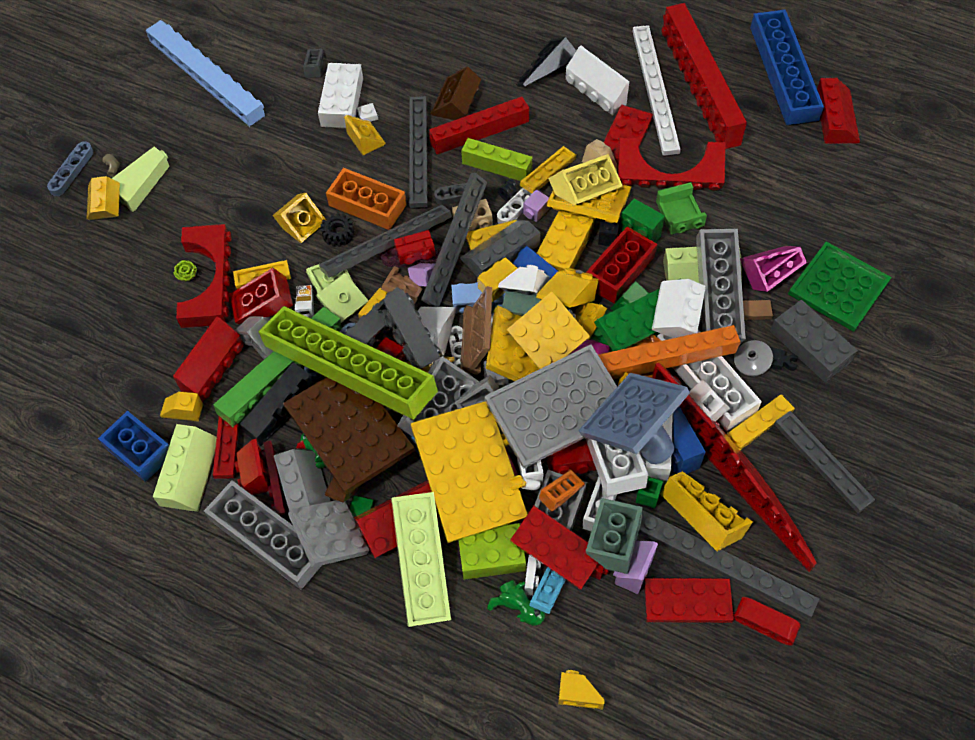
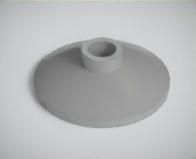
[734,340,773,376]

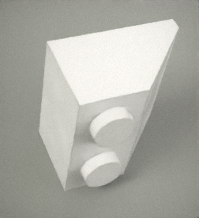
[498,265,550,295]

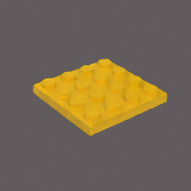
[547,185,631,223]
[486,305,539,381]

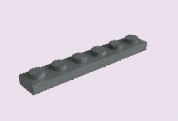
[774,411,875,514]

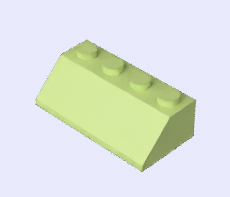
[663,247,742,283]
[153,424,217,512]

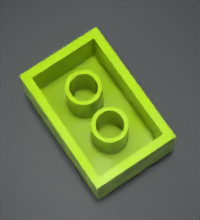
[459,523,526,580]

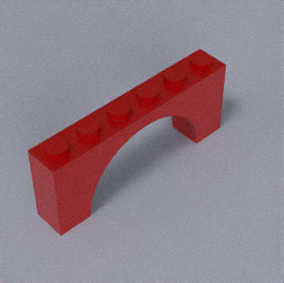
[617,138,726,190]
[176,224,231,328]

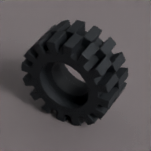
[320,213,354,247]

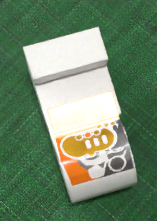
[295,285,314,318]

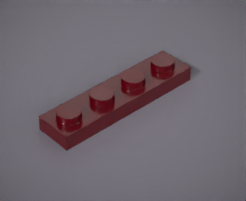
[261,441,288,520]

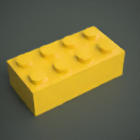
[537,210,595,271]

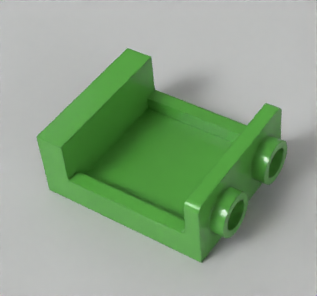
[656,182,707,234]

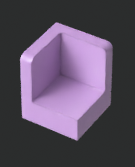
[408,263,435,286]

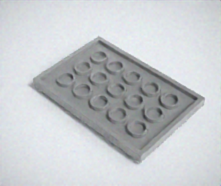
[484,345,617,469]

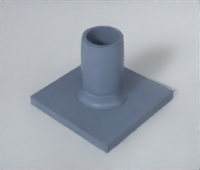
[578,373,690,464]

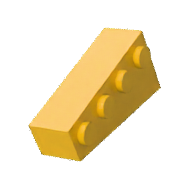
[660,471,753,551]

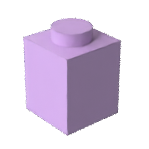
[523,190,550,222]

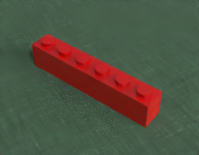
[429,97,529,155]

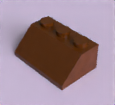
[430,66,481,120]

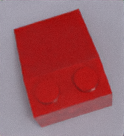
[230,268,293,324]

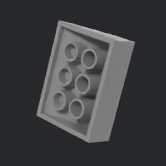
[397,356,479,437]

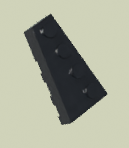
[241,362,313,446]

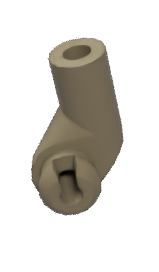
[102,154,119,177]

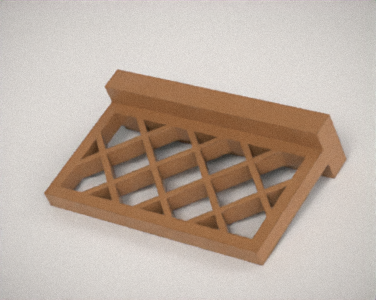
[460,286,492,375]

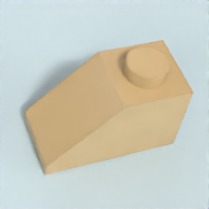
[582,139,618,172]

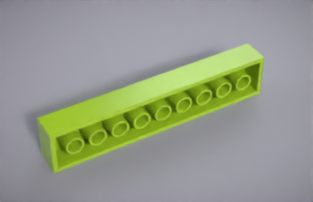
[258,306,438,420]

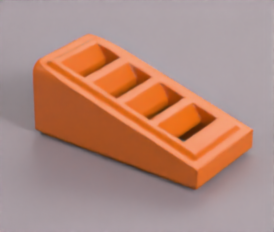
[539,470,585,512]

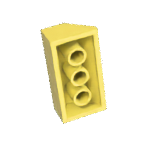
[548,154,623,205]

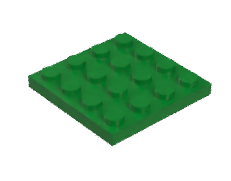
[788,241,892,332]

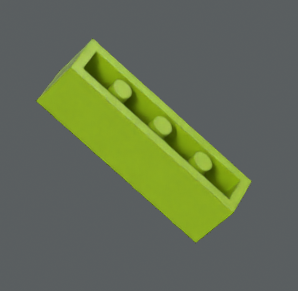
[461,138,532,181]

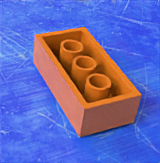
[326,168,407,230]

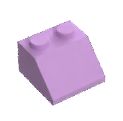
[613,541,658,594]

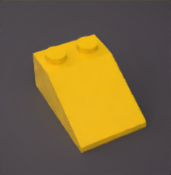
[536,268,599,308]

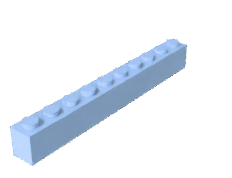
[146,20,265,127]

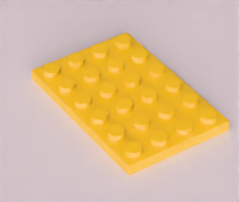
[410,401,528,543]

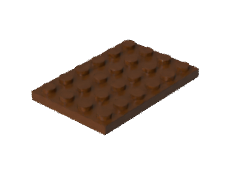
[283,377,415,494]

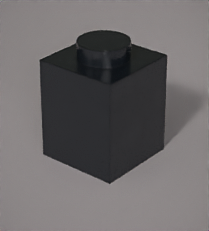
[598,219,619,246]

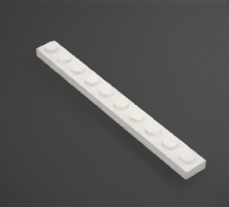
[632,25,680,156]

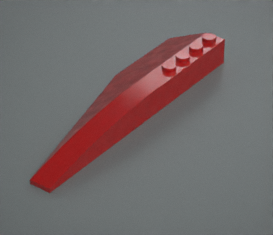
[652,362,817,572]

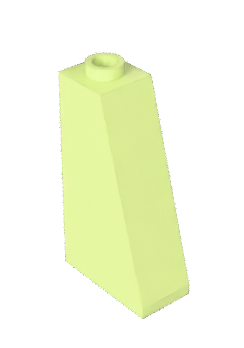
[112,147,169,212]

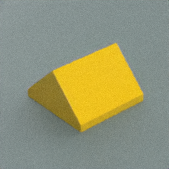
[344,115,385,155]

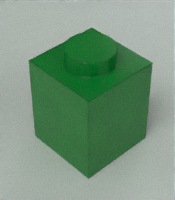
[636,476,663,508]

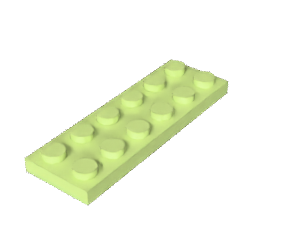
[391,492,451,627]

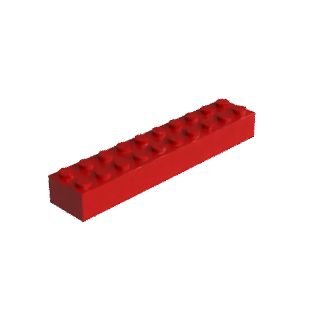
[661,3,747,149]

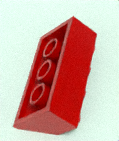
[817,78,860,144]
[173,317,244,403]

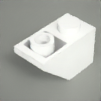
[690,379,730,421]

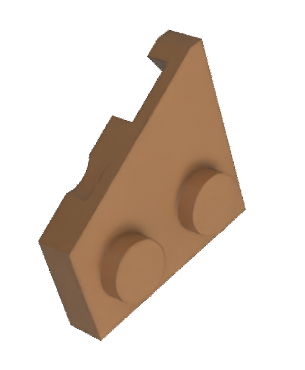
[381,266,422,304]

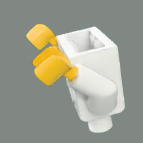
[501,434,543,490]

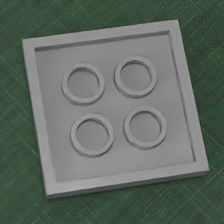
[288,500,369,567]

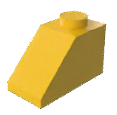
[160,392,203,421]
[558,670,604,710]

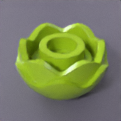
[173,260,197,281]

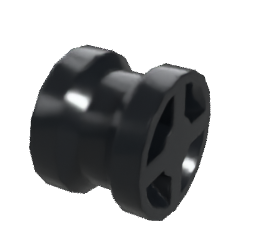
[497,179,520,201]

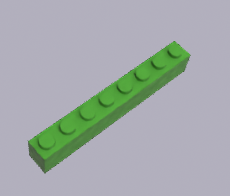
[213,307,342,427]

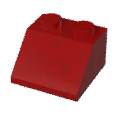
[235,439,269,495]

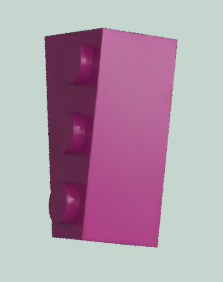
[740,246,807,292]

